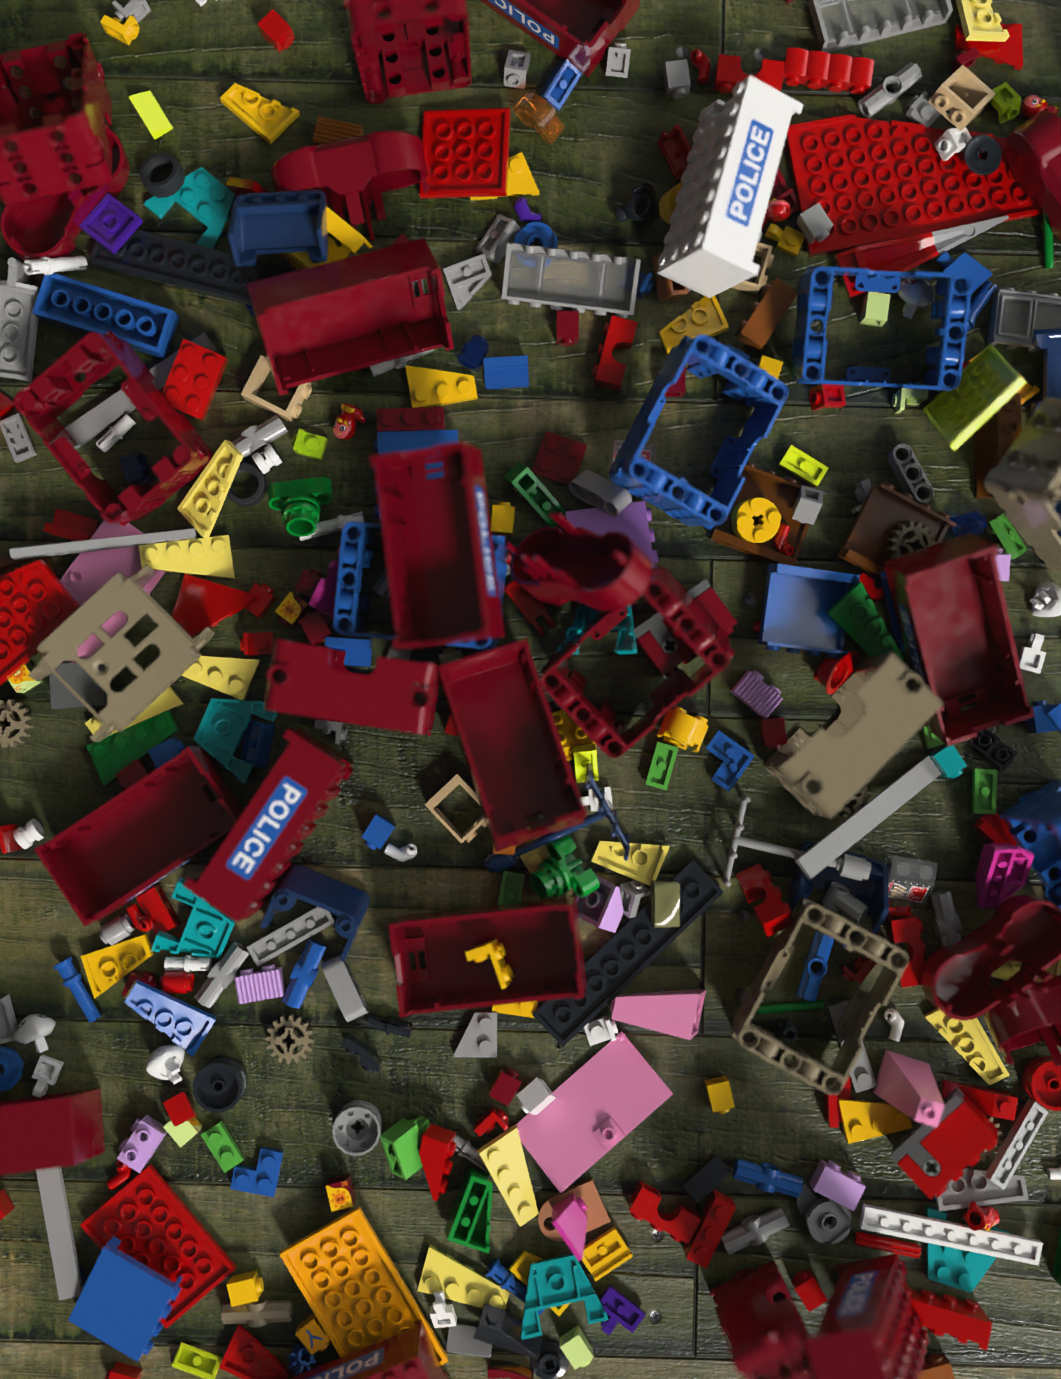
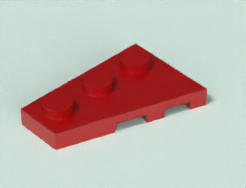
[954,24,1023,70]

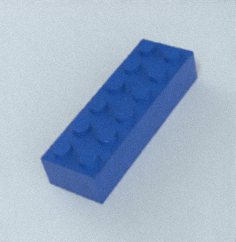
[32,273,180,359]

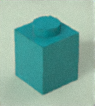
[927,744,967,779]

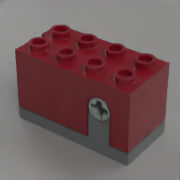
[634,579,737,678]

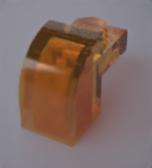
[513,93,565,144]

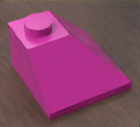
[552,1192,588,1261]

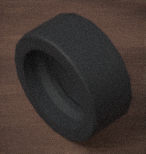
[139,152,185,198]
[227,463,267,507]

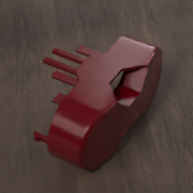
[1006,106,1061,241]
[0,124,130,261]
[271,131,430,242]
[505,513,652,611]
[921,895,1061,1020]
[984,975,1061,1067]

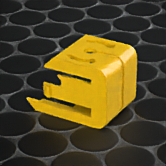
[278,206,372,270]

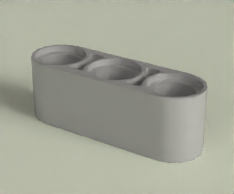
[887,444,934,503]
[569,470,632,516]
[321,954,369,1022]

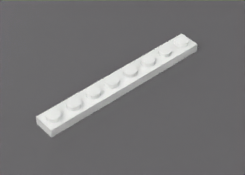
[859,1204,1043,1266]

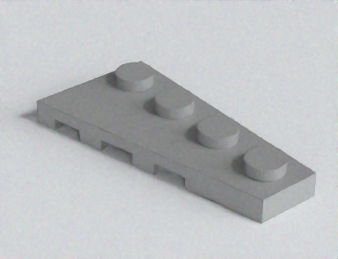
[935,1168,1029,1211]

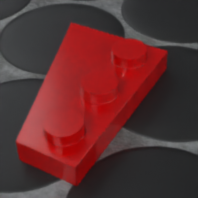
[219,1324,291,1379]

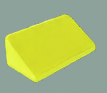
[129,91,173,139]
[172,1342,223,1379]

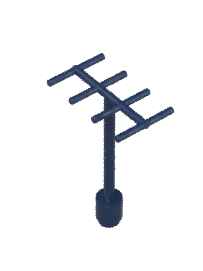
[484,763,630,873]

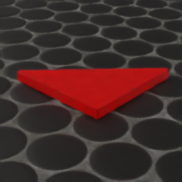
[171,574,259,639]

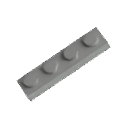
[246,907,336,967]
[827,999,877,1093]
[984,1099,1048,1190]

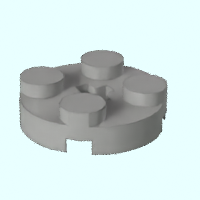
[805,1196,852,1244]

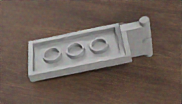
[0,258,40,382]

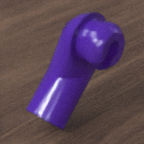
[514,197,542,223]

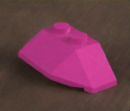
[976,843,1034,908]

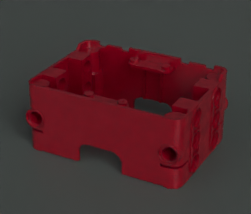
[345,0,472,105]
[0,32,112,204]
[14,331,213,526]
[540,565,735,758]
[264,639,441,736]
[709,1260,816,1379]

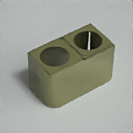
[651,880,680,928]

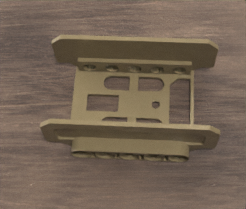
[28,565,215,742]

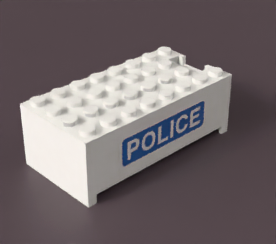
[657,76,803,298]

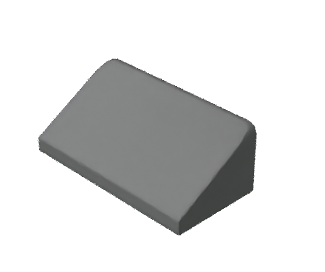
[475,214,521,264]
[446,1324,492,1357]

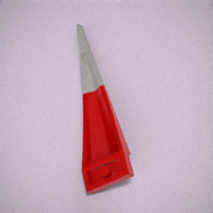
[835,216,1009,299]

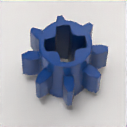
[287,1345,316,1376]

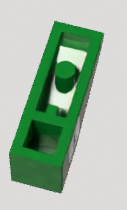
[503,462,566,527]

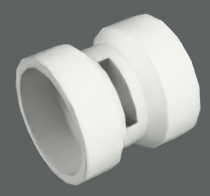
[252,444,283,474]
[13,819,46,849]

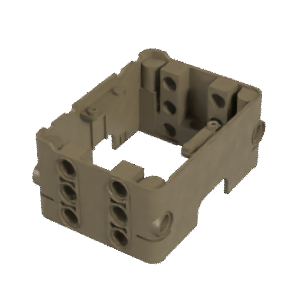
[985,397,1061,572]
[762,652,943,818]
[731,897,909,1095]

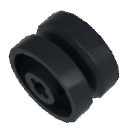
[193,1056,248,1113]

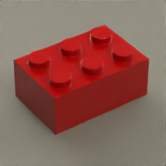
[161,338,229,421]

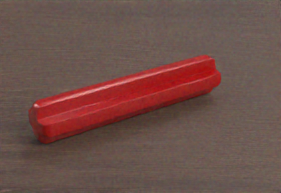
[854,1232,921,1258]

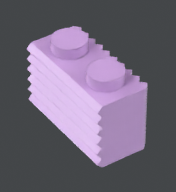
[730,670,783,719]
[234,964,286,1004]

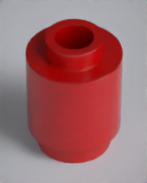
[159,971,194,994]

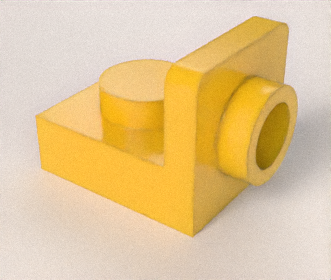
[100,15,139,46]

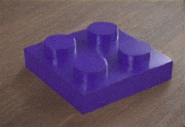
[79,193,143,255]

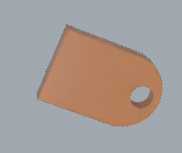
[538,1178,611,1242]

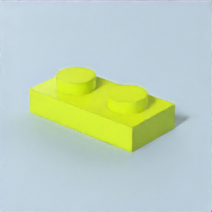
[779,445,829,487]
[573,744,598,783]

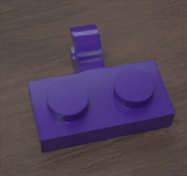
[599,1284,646,1335]

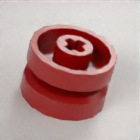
[1021,1055,1061,1111]

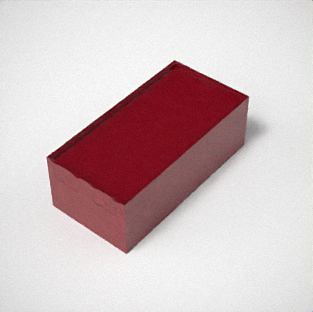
[0,1088,105,1175]

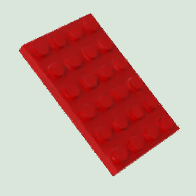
[80,1164,237,1329]

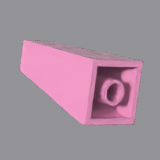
[610,989,706,1040]
[872,1050,944,1127]

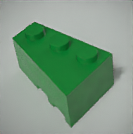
[444,1166,493,1254]

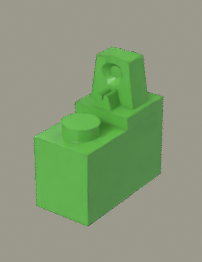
[380,1115,430,1180]

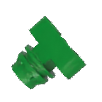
[268,477,333,537]
[529,835,600,899]

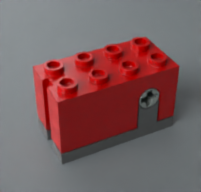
[890,1087,998,1199]

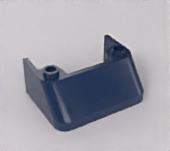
[789,841,889,934]
[260,864,370,962]

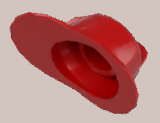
[813,651,859,695]

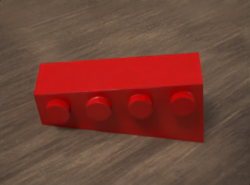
[903,1286,993,1350]

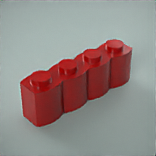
[783,48,874,96]

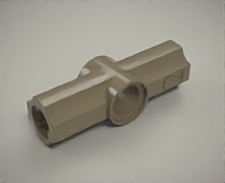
[221,1297,293,1327]

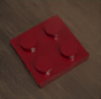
[532,431,587,487]

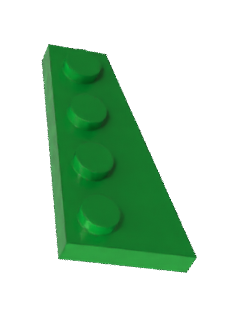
[827,581,904,661]
[86,710,178,787]

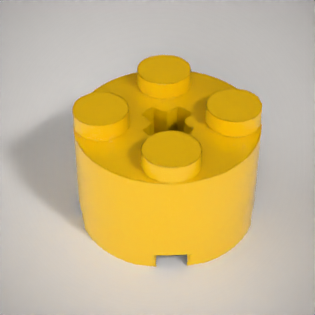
[731,498,781,543]
[657,706,708,752]

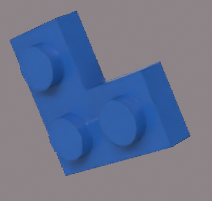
[705,730,755,792]
[230,1146,284,1197]

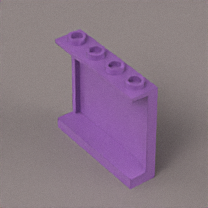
[565,501,658,603]

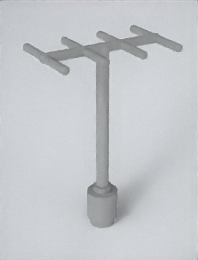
[721,795,871,886]

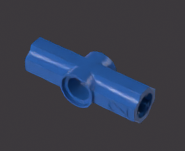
[796,931,834,1002]
[282,939,327,1009]
[732,1158,803,1198]

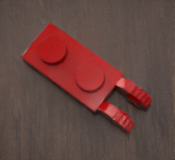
[504,580,556,637]

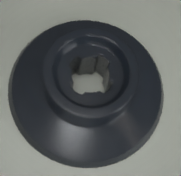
[964,135,1002,175]
[529,1340,569,1379]

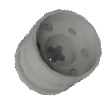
[332,1100,382,1156]

